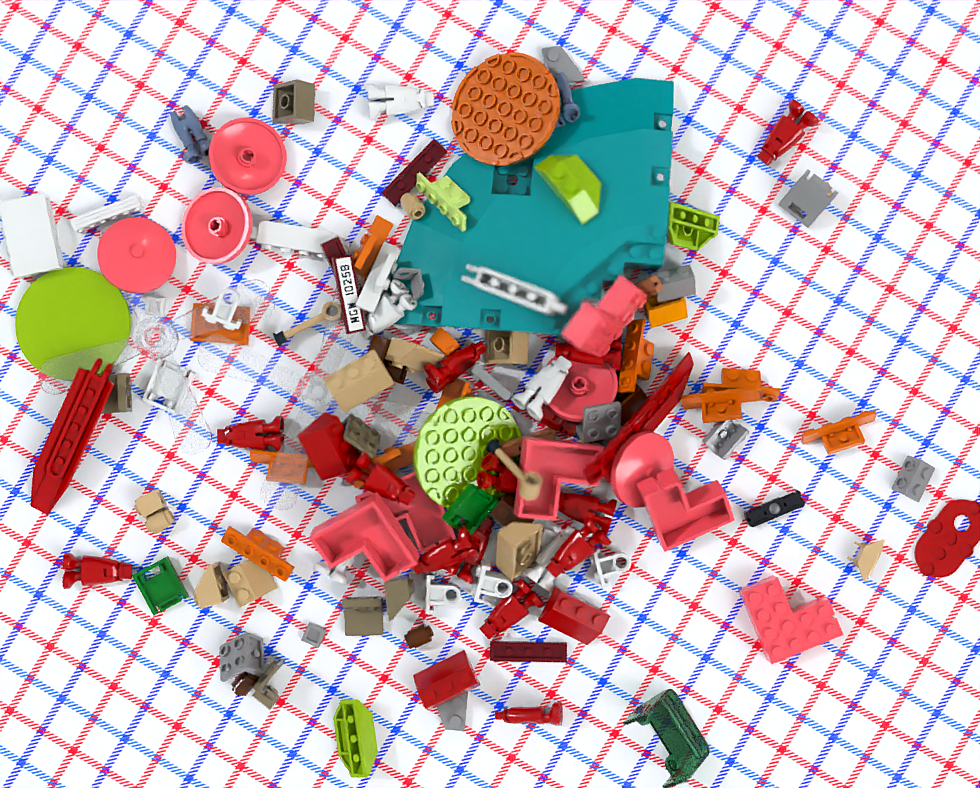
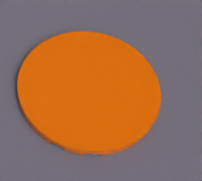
[451,52,560,166]

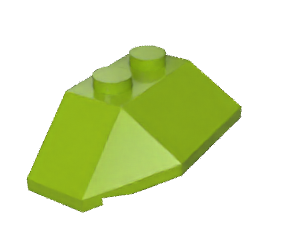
[534,155,601,225]
[667,202,720,251]
[333,699,378,778]

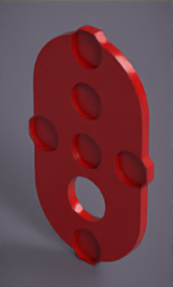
[914,499,980,578]

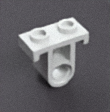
[201,287,242,330]
[589,547,631,588]
[471,559,513,603]
[422,573,461,614]

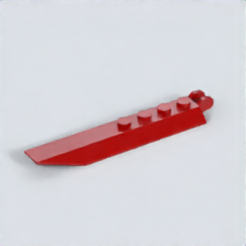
[583,352,694,485]
[30,358,114,515]

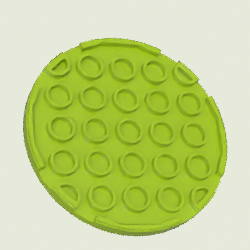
[15,267,132,381]
[413,396,522,509]

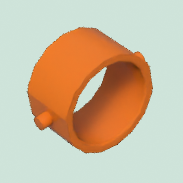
[429,327,461,357]

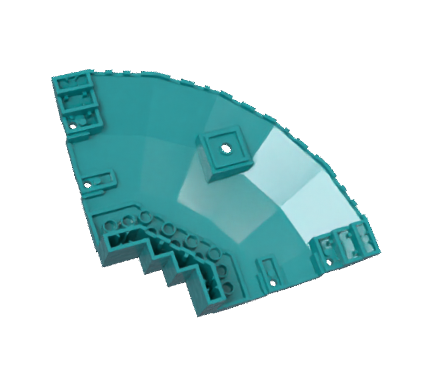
[387,78,674,340]

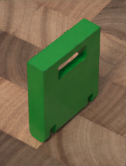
[441,483,499,535]
[132,556,189,616]

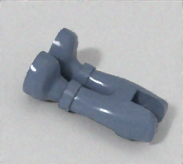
[555,72,580,127]
[170,105,211,163]

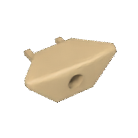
[847,539,885,582]

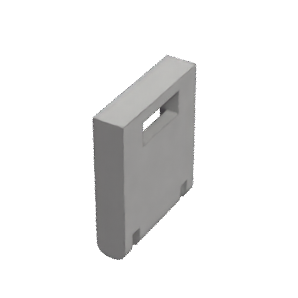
[778,169,838,228]
[471,363,511,401]

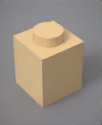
[134,489,168,518]

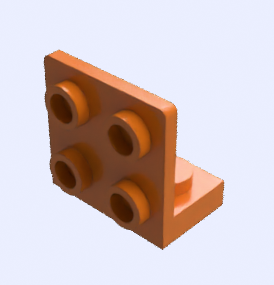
[436,378,473,409]

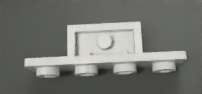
[356,242,401,313]

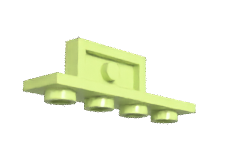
[416,172,470,232]

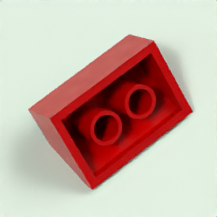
[297,412,359,481]
[538,586,611,645]
[413,650,481,711]

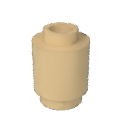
[400,192,425,220]
[145,508,175,534]

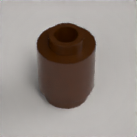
[404,623,434,649]
[231,671,260,697]

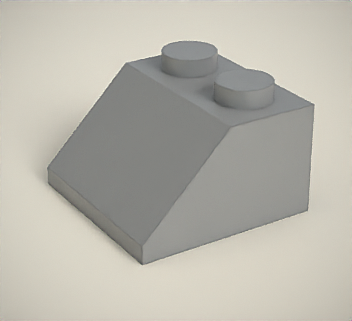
[649,265,696,303]

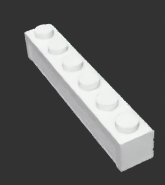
[69,195,144,233]

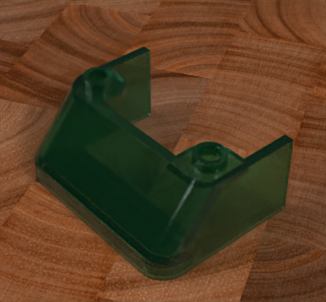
[623,689,710,788]

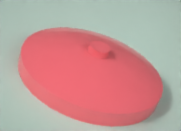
[208,118,287,195]
[181,187,252,265]
[97,217,176,294]
[545,356,618,422]
[611,431,674,508]

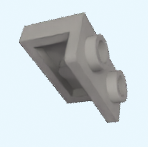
[702,419,749,460]
[892,455,935,502]

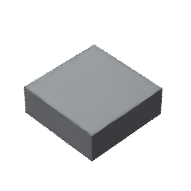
[301,622,327,648]

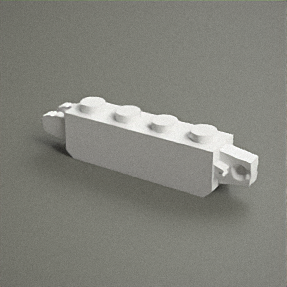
[250,220,350,259]
[461,264,568,316]

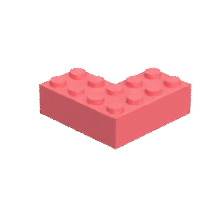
[561,275,648,357]
[513,436,604,521]
[636,468,735,552]
[355,471,457,554]
[309,492,420,582]
[738,575,844,664]

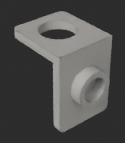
[393,268,424,301]

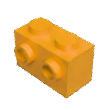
[644,296,688,328]

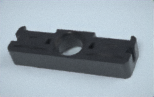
[744,490,805,527]

